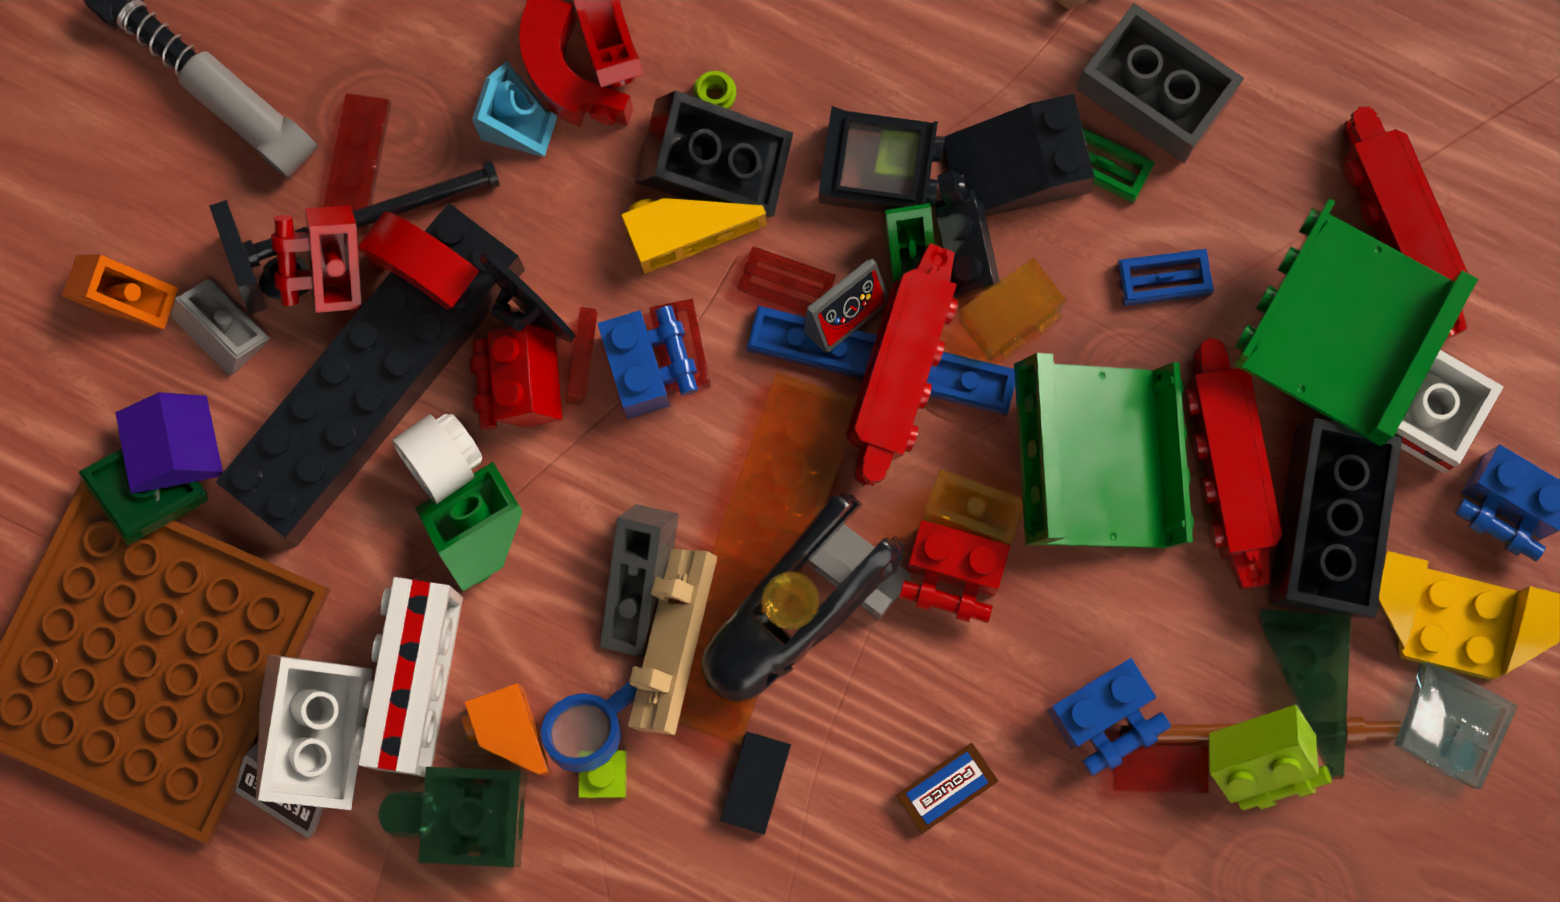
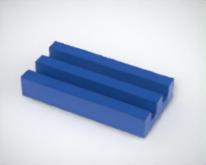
[1117,249,1214,307]

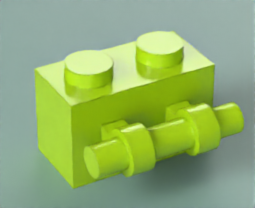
[1209,704,1332,811]

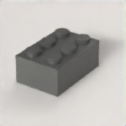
[1076,3,1244,164]

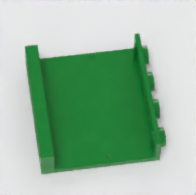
[1234,198,1478,446]
[1014,353,1194,549]

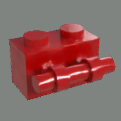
[271,205,362,313]
[470,324,563,430]
[899,519,1011,623]

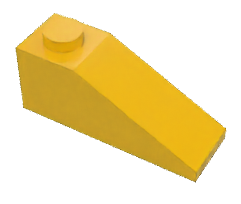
[621,198,767,274]

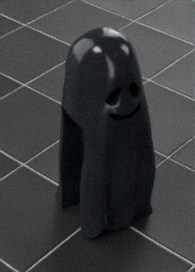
[701,492,905,702]

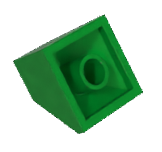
[415,462,523,591]

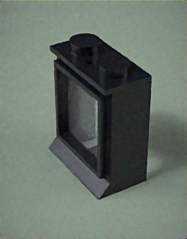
[819,106,945,213]

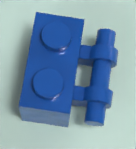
[597,306,698,419]
[1455,444,1560,562]
[1046,658,1171,776]

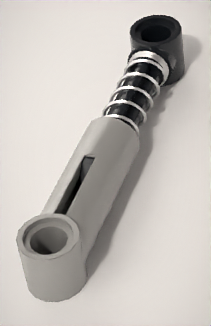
[82,0,318,179]

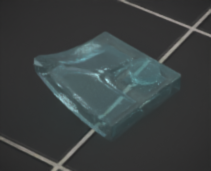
[1394,663,1518,789]

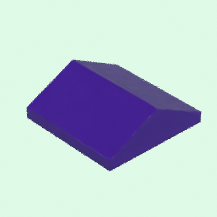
[115,392,223,494]

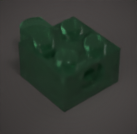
[378,766,527,868]

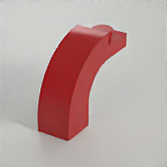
[519,0,633,127]
[573,0,644,87]
[358,212,480,311]

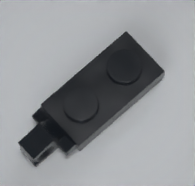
[936,170,1000,299]

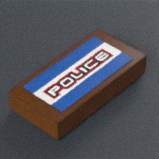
[895,743,998,834]

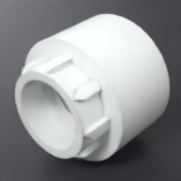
[391,414,483,504]

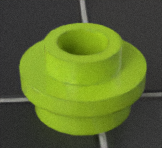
[693,71,737,109]

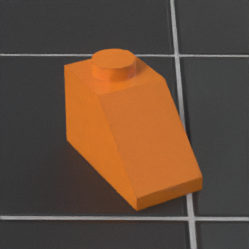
[62,254,178,329]
[461,683,553,777]

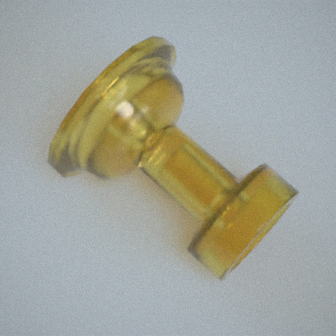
[762,572,820,629]

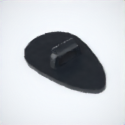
[480,251,576,343]

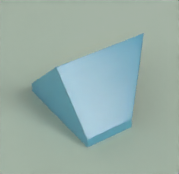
[472,61,558,156]

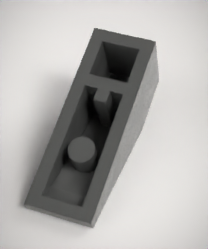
[600,504,679,658]

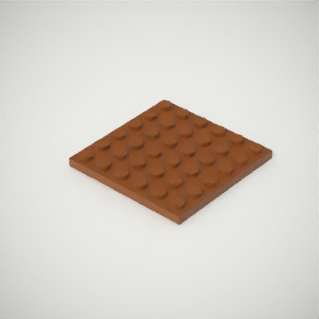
[0,481,330,844]

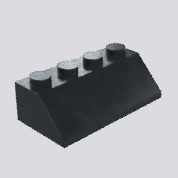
[1268,418,1402,618]

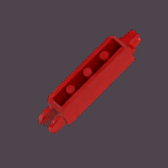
[1343,106,1468,339]
[845,244,958,487]
[1183,337,1283,590]

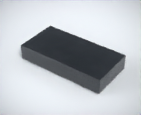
[720,731,791,835]

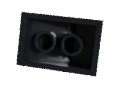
[635,90,793,217]
[944,94,1095,216]

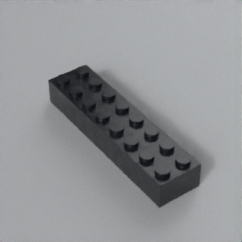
[215,203,525,546]

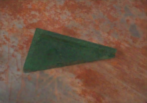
[1259,609,1351,780]

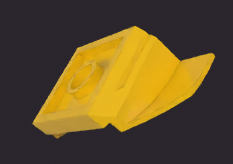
[1379,551,1560,680]

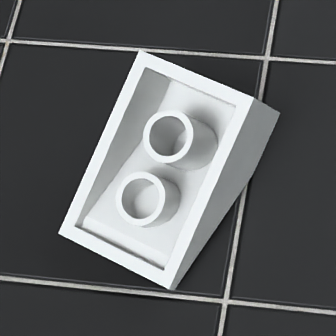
[256,655,373,810]

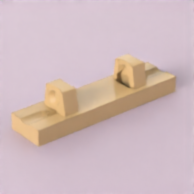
[628,549,718,735]

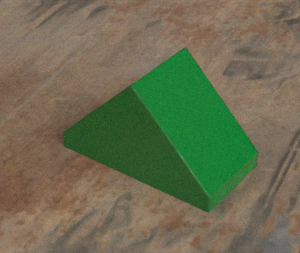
[883,203,935,283]

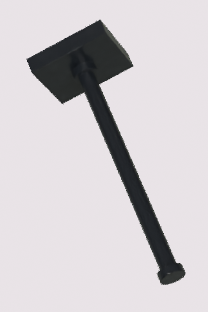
[209,161,500,315]

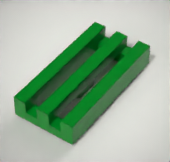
[1082,127,1155,204]

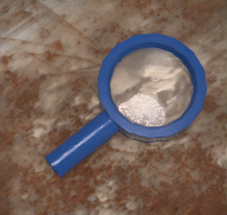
[541,680,637,773]

